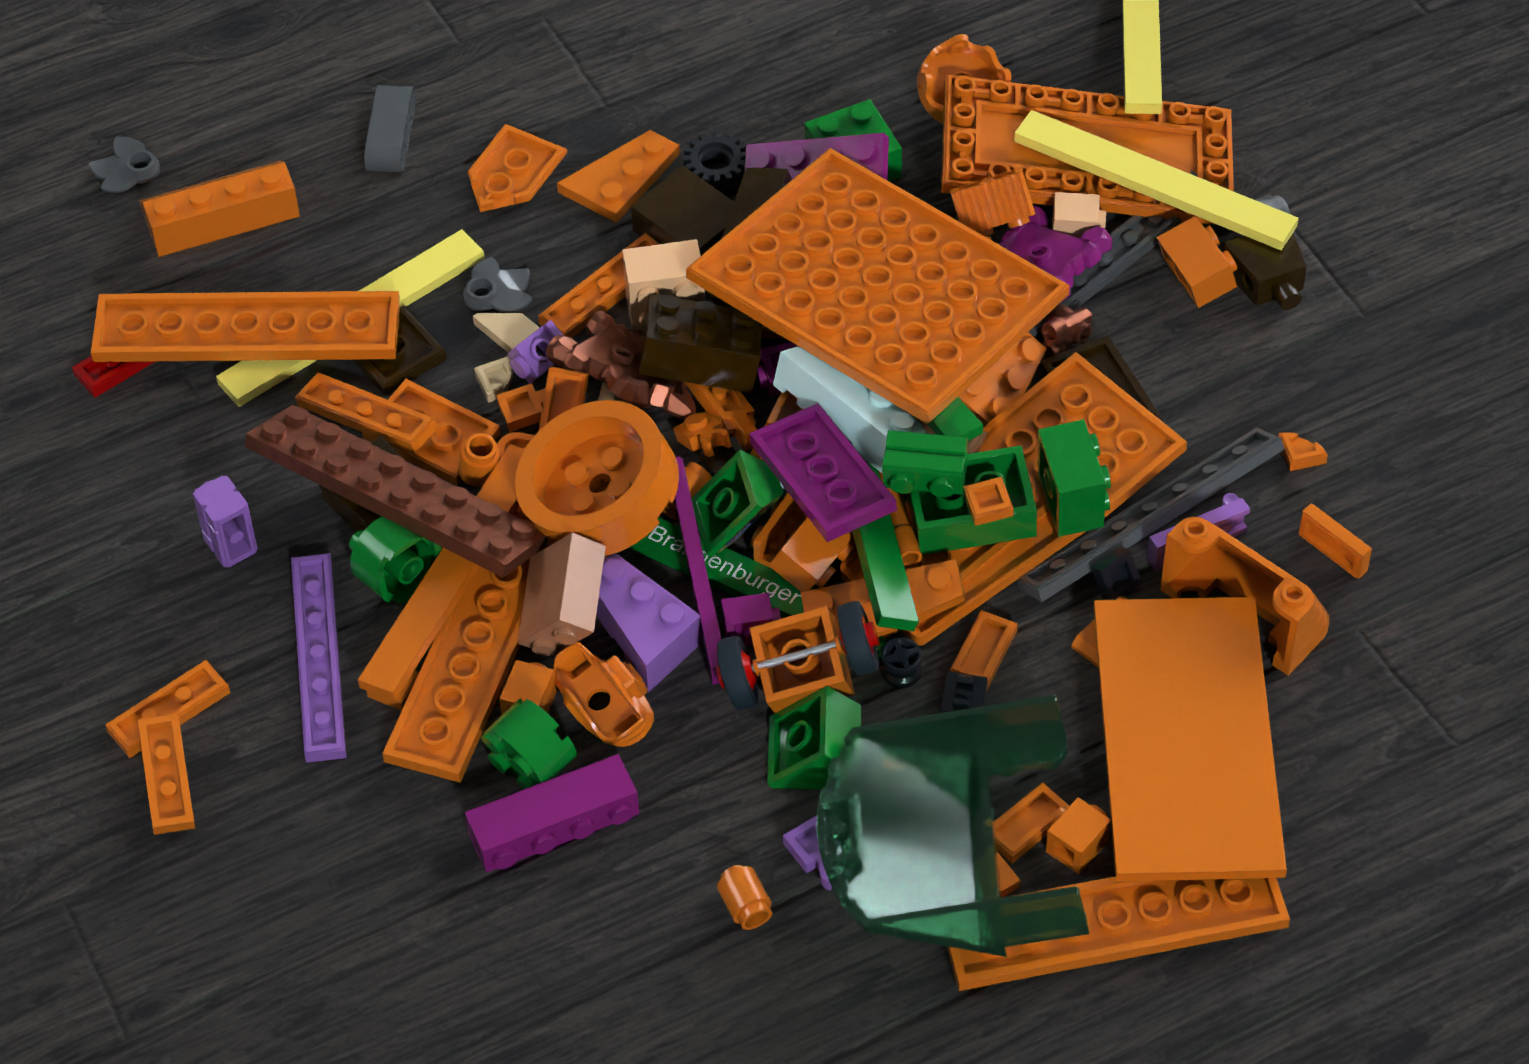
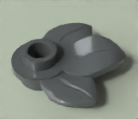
[89,137,160,193]
[463,257,533,313]

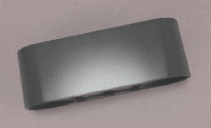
[364,85,416,173]

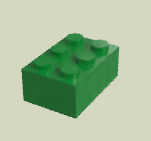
[906,445,1037,555]

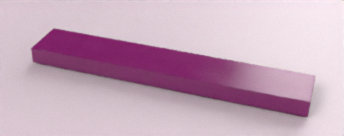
[674,456,721,685]

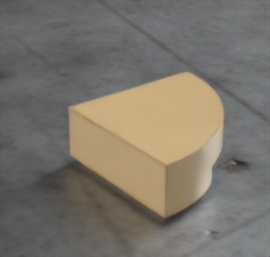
[474,356,513,403]

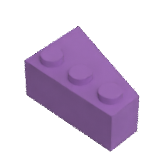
[596,553,702,693]

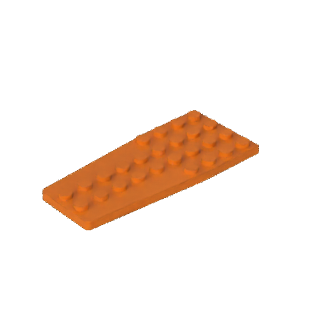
[840,352,1187,645]

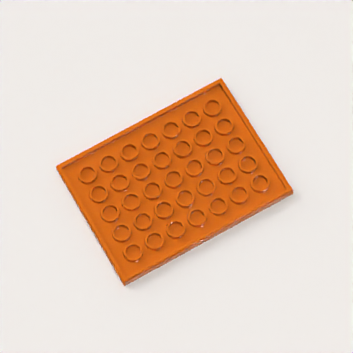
[686,148,1070,424]

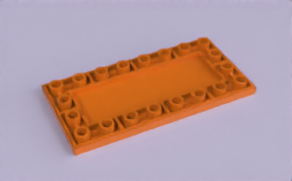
[941,75,1234,226]
[1093,597,1287,882]

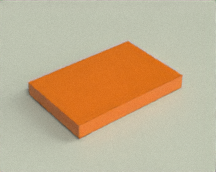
[362,379,501,486]

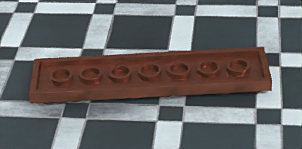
[244,405,548,578]

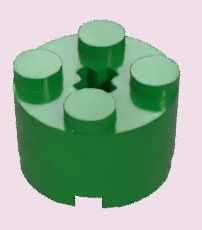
[349,517,442,604]
[481,698,577,790]

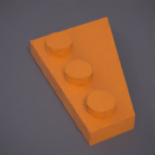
[557,130,680,223]

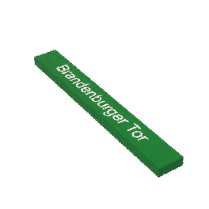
[629,517,893,657]

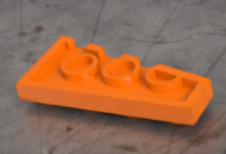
[801,559,965,656]

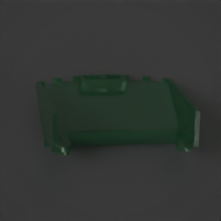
[817,695,1089,957]

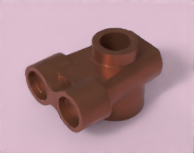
[1041,304,1092,359]

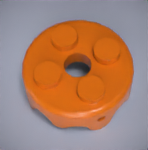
[917,34,1011,124]

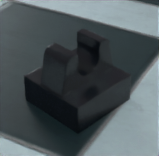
[1089,546,1142,600]
[941,671,988,719]

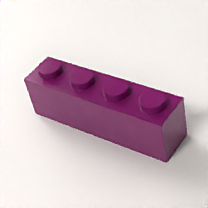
[465,754,639,873]

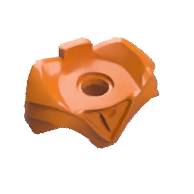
[554,642,654,747]

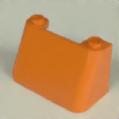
[1160,517,1329,676]

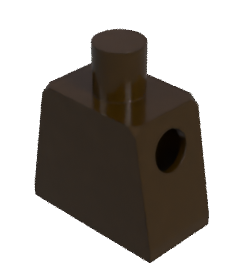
[1223,232,1307,310]

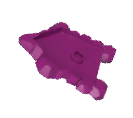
[999,205,1113,305]

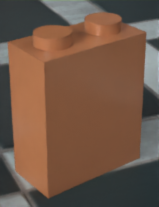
[518,533,606,656]

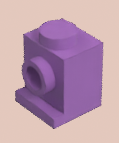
[507,320,563,384]

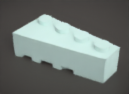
[773,346,928,473]

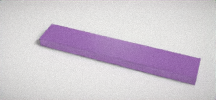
[291,553,347,763]

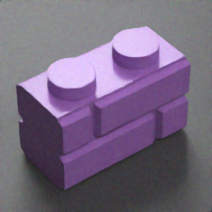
[193,476,258,568]

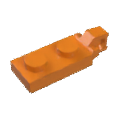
[686,382,758,451]

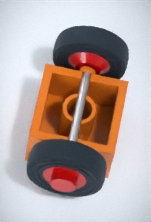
[716,601,879,713]

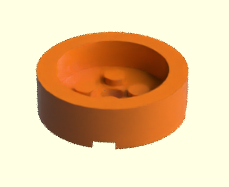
[515,400,679,556]

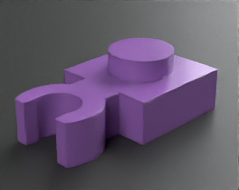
[783,815,851,891]

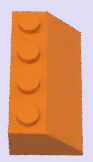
[139,161,300,257]

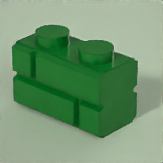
[882,430,968,497]

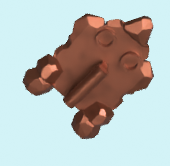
[546,311,696,420]

